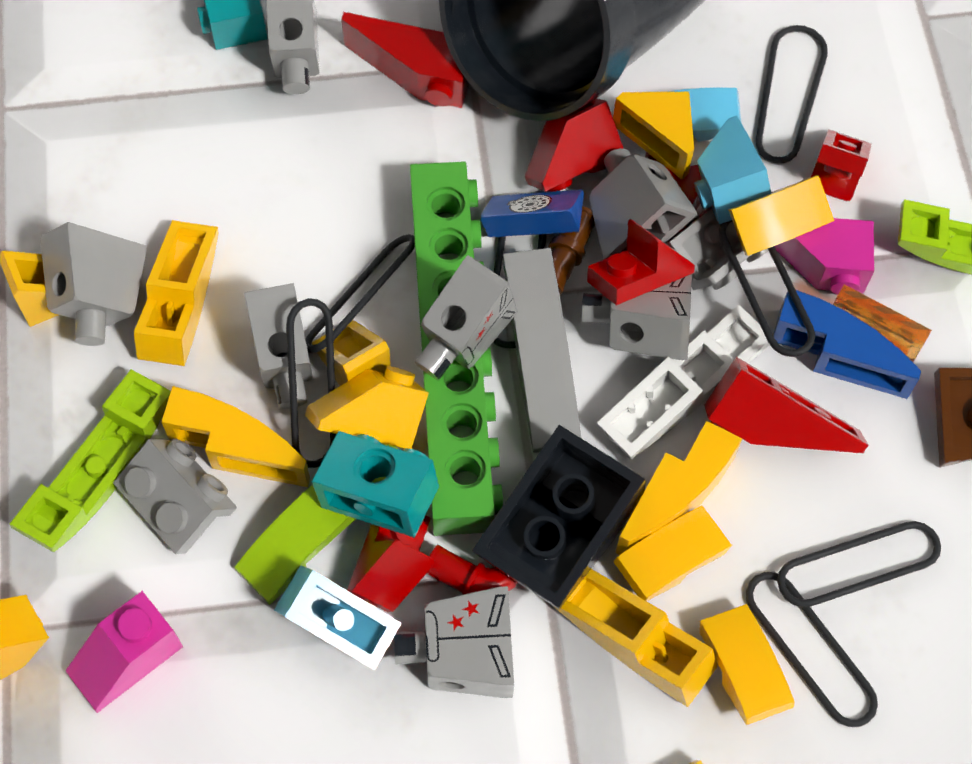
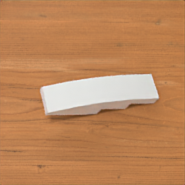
[597,305,770,460]

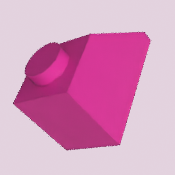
[775,218,874,295]
[65,590,183,713]

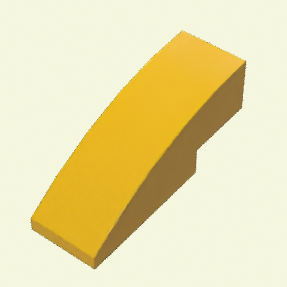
[134,220,219,366]
[162,386,311,488]
[615,421,742,555]
[554,569,718,707]

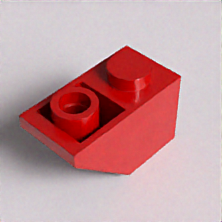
[525,98,623,192]

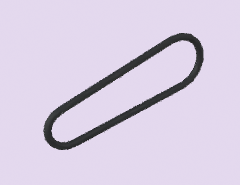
[756,25,828,164]

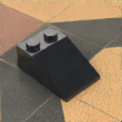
[472,425,645,610]

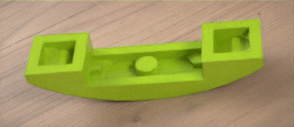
[898,199,972,275]
[10,369,171,553]
[235,444,398,605]

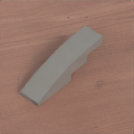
[503,248,582,453]

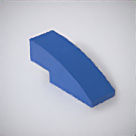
[773,290,921,399]

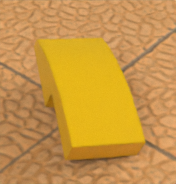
[729,175,834,256]
[613,505,732,601]
[699,604,795,725]

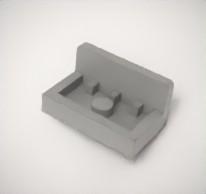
[666,207,768,290]
[113,439,237,554]

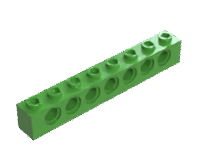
[410,161,503,536]

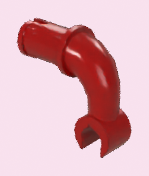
[427,545,518,595]

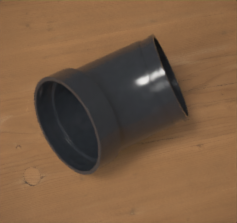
[439,0,705,121]

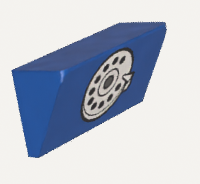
[481,189,584,238]

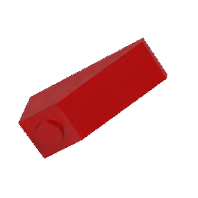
[341,12,469,108]
[704,356,869,453]

